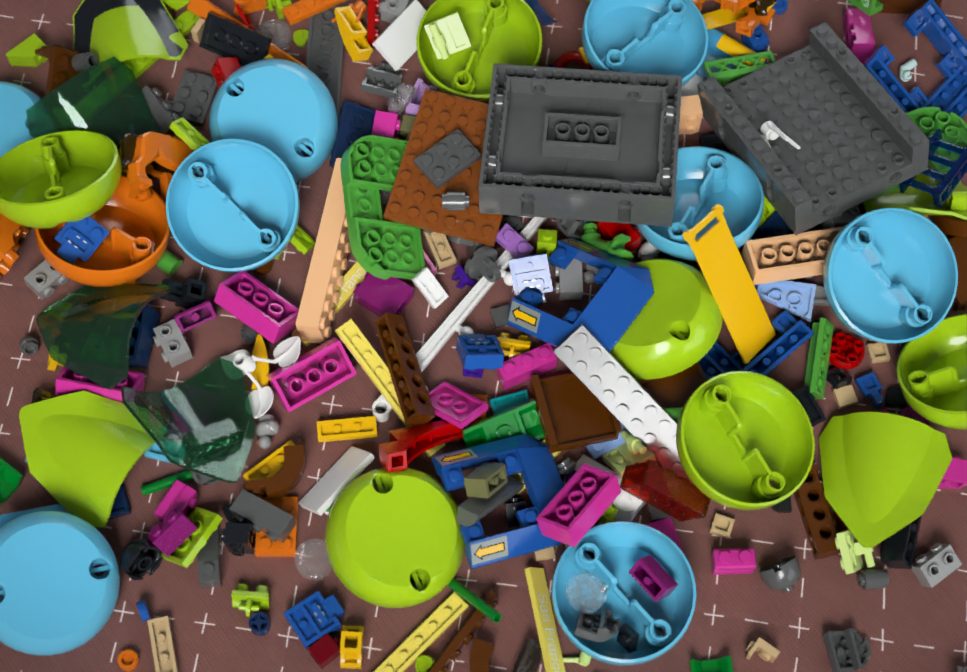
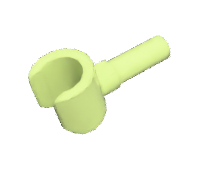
[563,652,591,666]

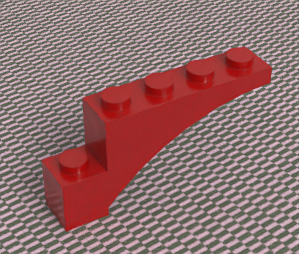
[379,420,467,472]

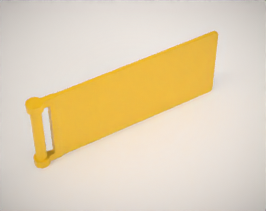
[683,204,776,364]

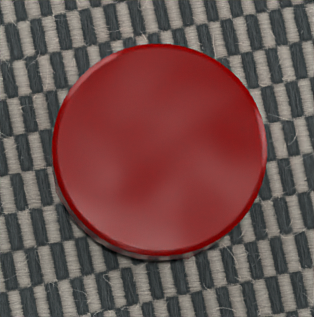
[829,332,865,369]

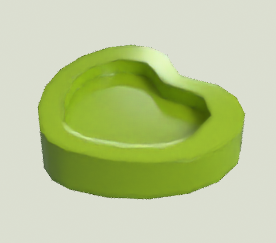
[293,29,309,47]
[415,655,435,672]

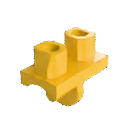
[496,332,531,360]

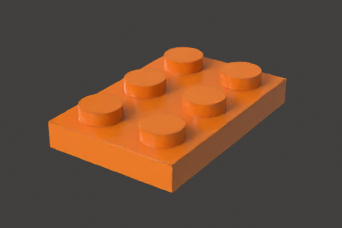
[255,497,298,557]

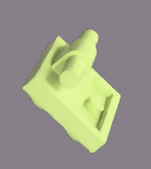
[424,11,472,60]
[602,430,656,478]
[835,529,875,574]

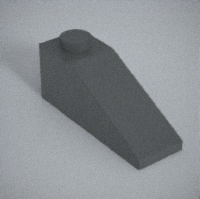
[198,527,222,588]

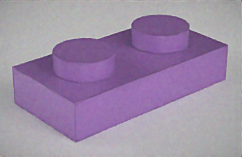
[496,223,534,258]

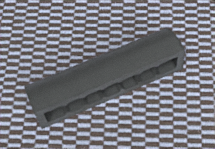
[456,476,524,526]

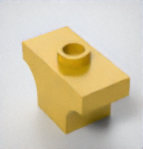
[340,625,364,669]

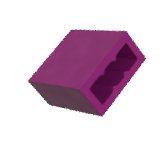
[353,272,414,317]

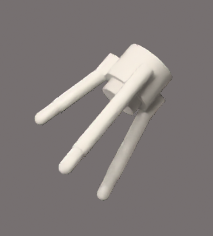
[760,121,800,150]

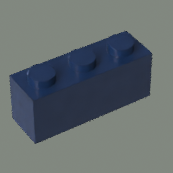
[119,305,160,368]

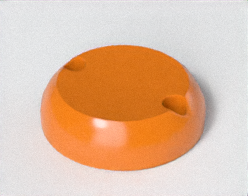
[35,175,170,287]

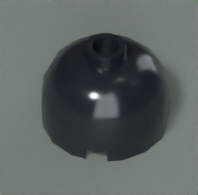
[120,539,162,580]

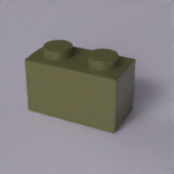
[464,462,508,499]

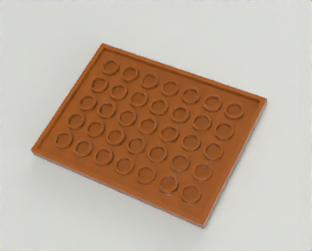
[383,89,503,247]

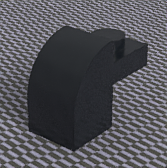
[160,278,206,308]

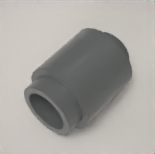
[72,52,99,72]
[442,192,469,211]
[857,568,889,590]

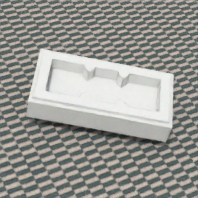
[411,267,449,309]

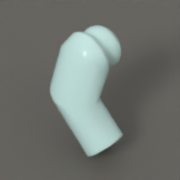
[899,59,917,82]

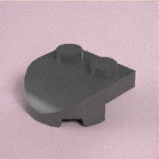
[361,63,402,99]
[574,607,621,642]
[823,628,871,672]

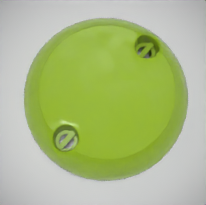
[417,0,542,104]
[0,130,122,229]
[610,259,723,380]
[897,314,967,430]
[676,371,815,510]
[325,467,465,608]

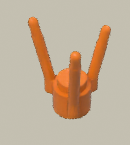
[331,1,367,23]

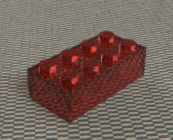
[620,460,711,522]

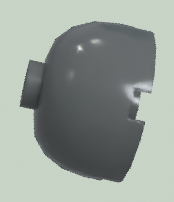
[759,556,801,593]

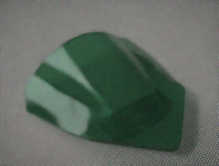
[26,57,159,179]
[36,284,172,390]
[121,358,256,483]

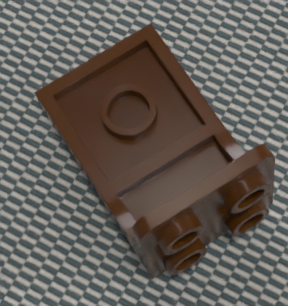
[35,44,83,110]

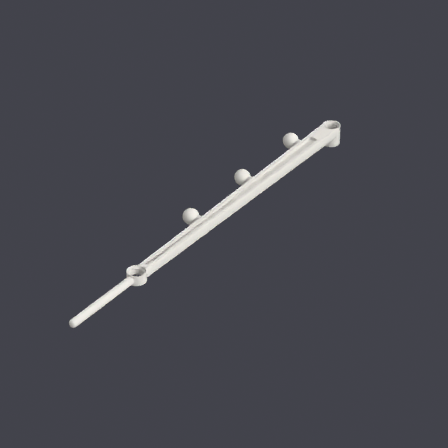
[372,217,547,422]

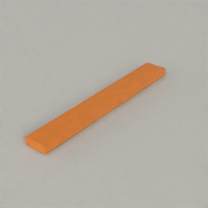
[187,0,308,69]

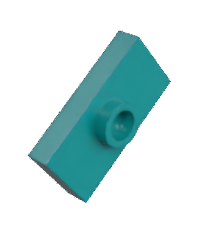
[489,389,530,415]

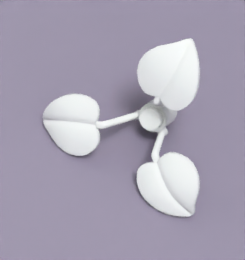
[220,336,301,418]

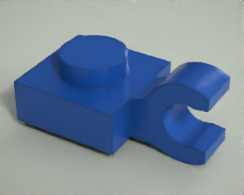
[855,372,884,409]

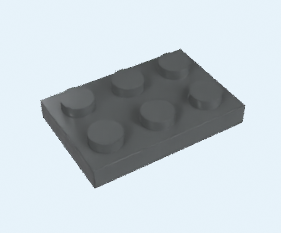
[171,70,218,127]
[414,129,482,190]

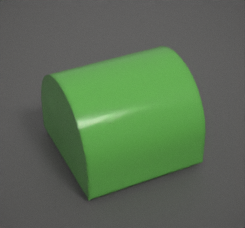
[156,250,183,277]

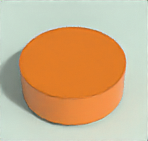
[117,649,139,671]

